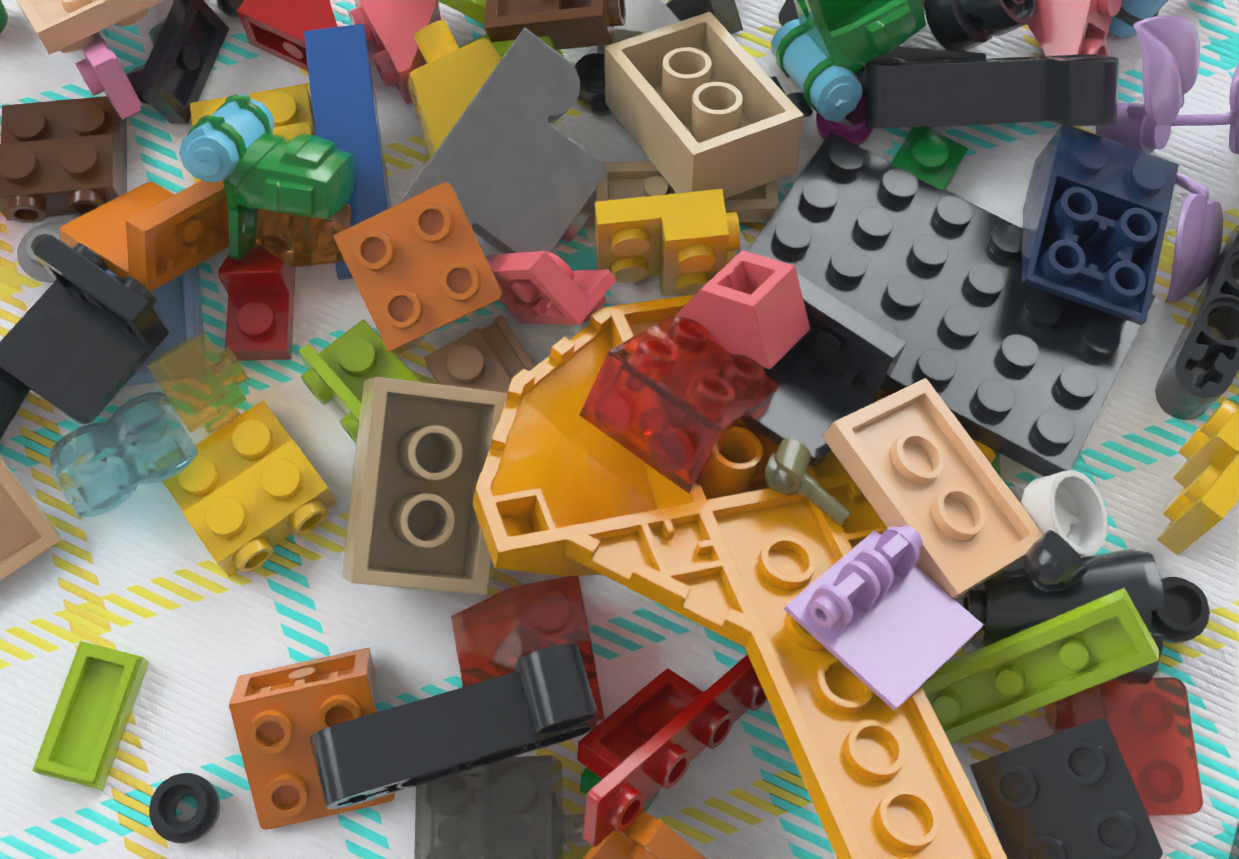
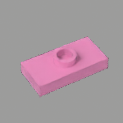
[75,32,142,120]

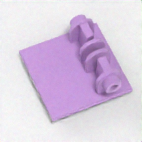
[784,525,983,711]

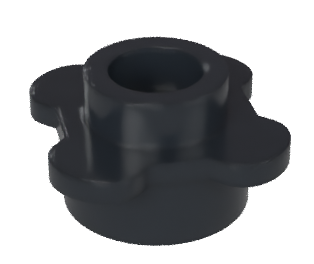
[574,53,612,116]

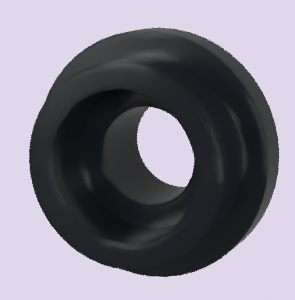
[149,773,220,844]

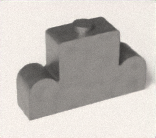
[398,28,606,254]

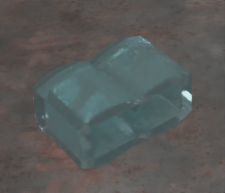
[48,391,199,518]

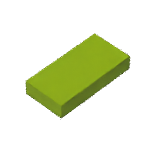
[32,641,149,791]

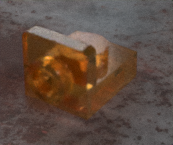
[256,203,351,268]

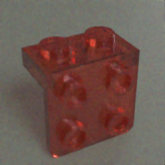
[579,315,778,494]
[1045,677,1203,817]

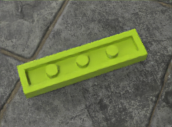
[922,588,1159,744]

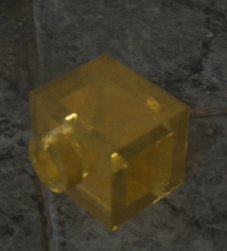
[148,330,249,434]

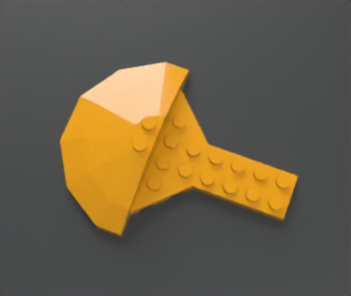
[472,294,1007,859]

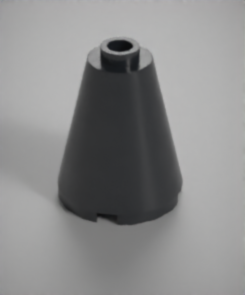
[962,549,1165,685]

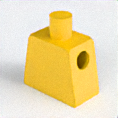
[407,20,502,158]

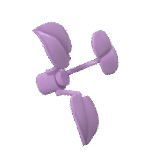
[1096,15,1239,302]

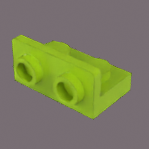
[298,319,420,445]

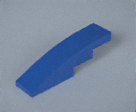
[304,24,391,280]

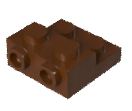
[484,0,626,50]
[0,96,127,223]

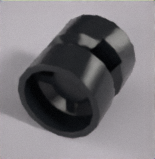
[924,0,1038,51]

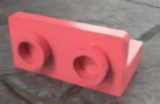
[486,251,616,325]

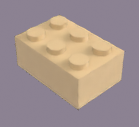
[605,12,804,199]
[342,377,508,595]

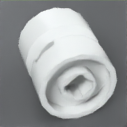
[1005,470,1108,571]

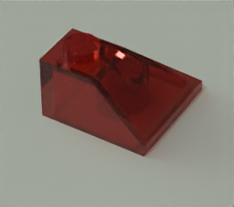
[451,576,605,723]

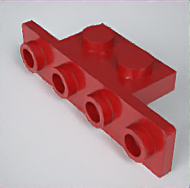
[577,654,768,847]

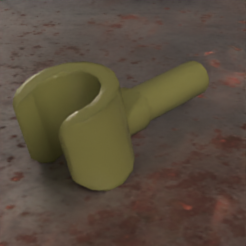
[765,438,851,525]

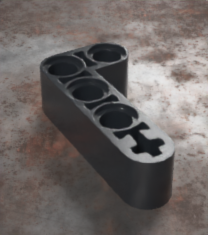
[864,54,1119,128]
[1155,224,1239,420]
[310,643,599,809]

